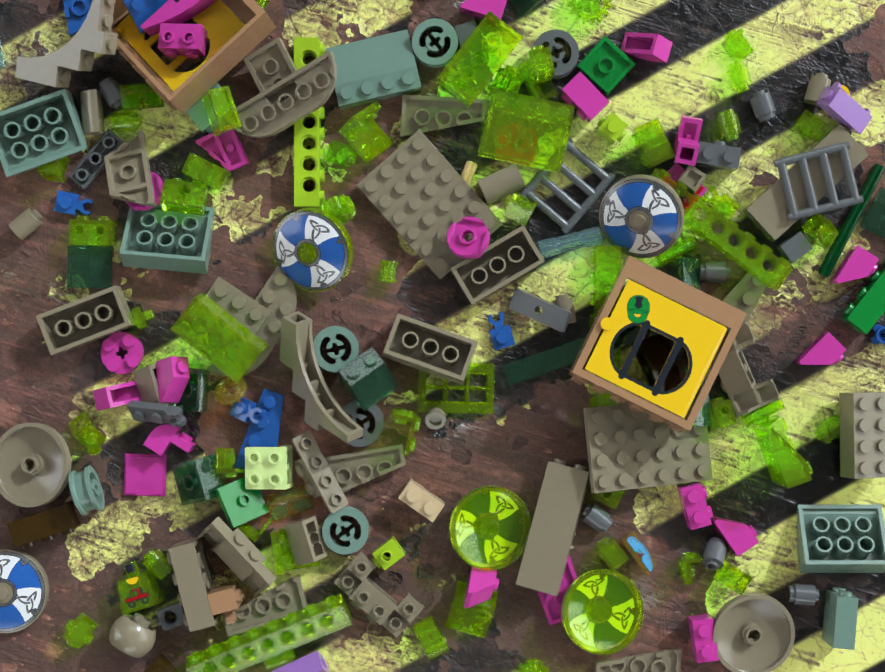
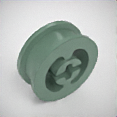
[412,18,458,68]
[313,326,359,372]
[69,465,105,516]
[322,506,369,555]

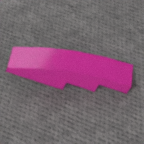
[140,0,217,36]

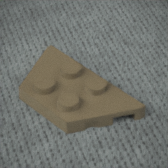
[104,130,156,207]

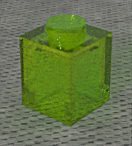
[595,536,630,572]

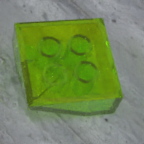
[752,415,813,489]

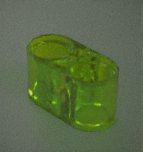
[412,615,449,660]

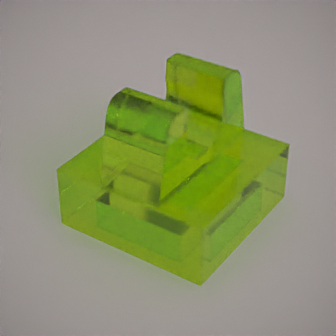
[131,307,155,331]

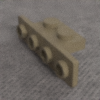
[292,430,349,514]

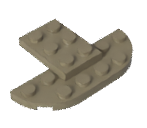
[224,37,337,138]
[195,266,297,377]

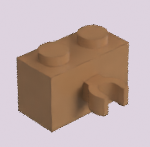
[207,581,245,625]

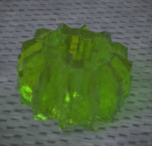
[319,194,356,226]

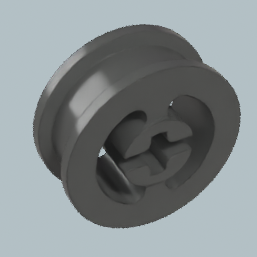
[532,29,579,80]
[342,399,384,447]

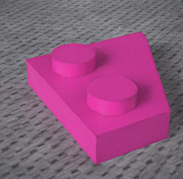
[195,125,249,172]

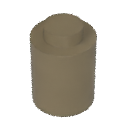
[804,73,831,106]
[8,208,43,240]
[552,294,577,324]

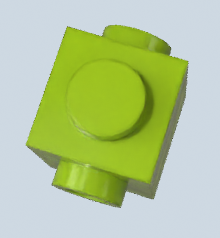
[596,112,628,145]
[372,536,406,570]

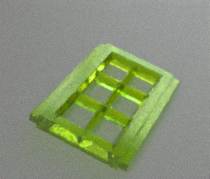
[418,363,494,414]

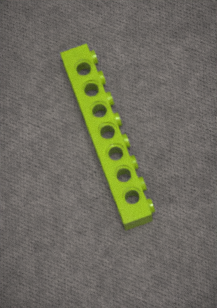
[294,37,325,208]

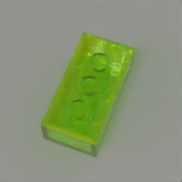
[435,11,523,109]
[171,292,269,383]

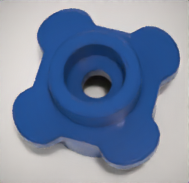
[871,324,885,345]

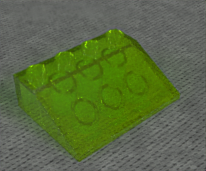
[478,88,574,173]

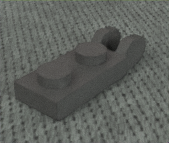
[127,400,187,428]

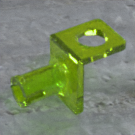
[69,411,107,455]
[235,517,273,542]

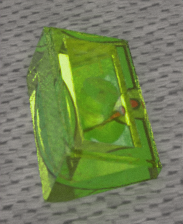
[119,83,165,110]

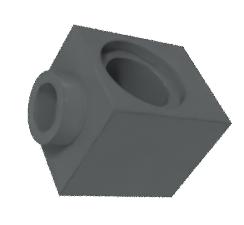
[775,231,813,264]
[156,601,185,631]

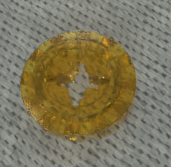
[214,376,248,406]

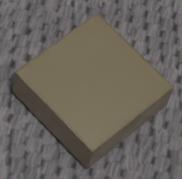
[677,165,707,193]

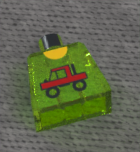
[118,561,165,615]

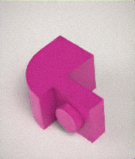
[673,115,703,166]
[143,424,196,456]

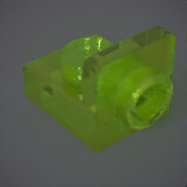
[721,28,754,64]
[325,140,358,168]
[814,414,840,444]
[216,448,244,478]
[678,552,703,585]

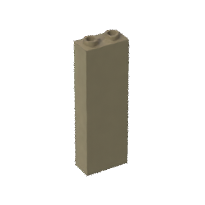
[743,124,868,242]
[516,458,590,596]

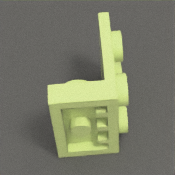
[245,445,293,490]

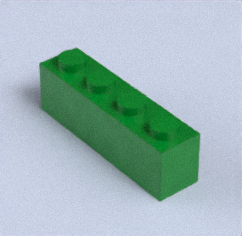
[841,258,885,334]

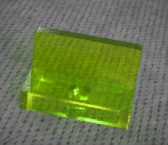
[517,61,558,105]
[202,86,242,137]

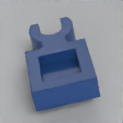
[54,190,94,216]
[488,311,515,350]
[229,395,267,425]

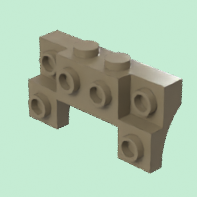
[719,321,780,417]
[198,516,277,597]
[333,551,424,637]

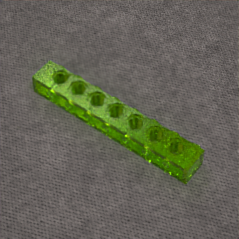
[650,168,793,291]
[186,594,352,672]

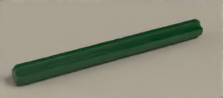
[818,163,885,277]

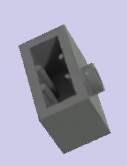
[695,141,741,172]

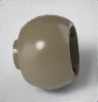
[109,613,156,658]

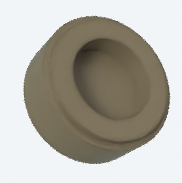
[425,408,446,430]

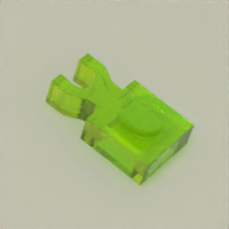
[700,186,740,223]

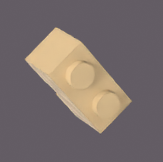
[398,479,445,522]

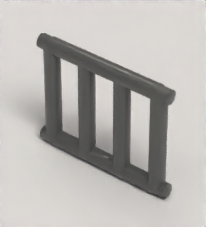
[519,137,615,235]
[773,142,864,221]

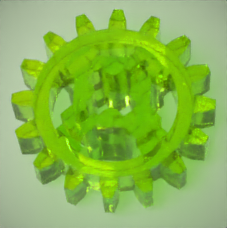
[567,0,613,25]

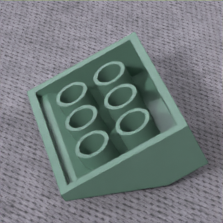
[326,29,422,110]
[0,89,87,178]
[119,203,215,274]
[797,504,885,573]

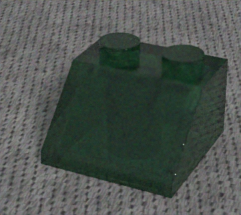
[338,347,398,411]
[171,454,225,505]

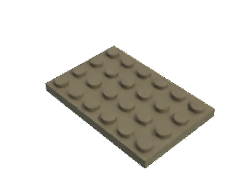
[357,129,502,280]
[583,401,713,494]

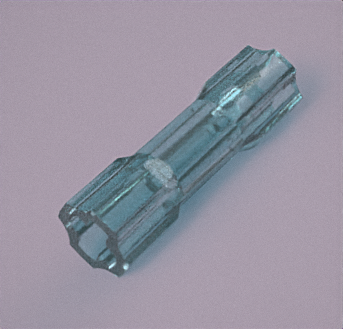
[537,226,603,259]

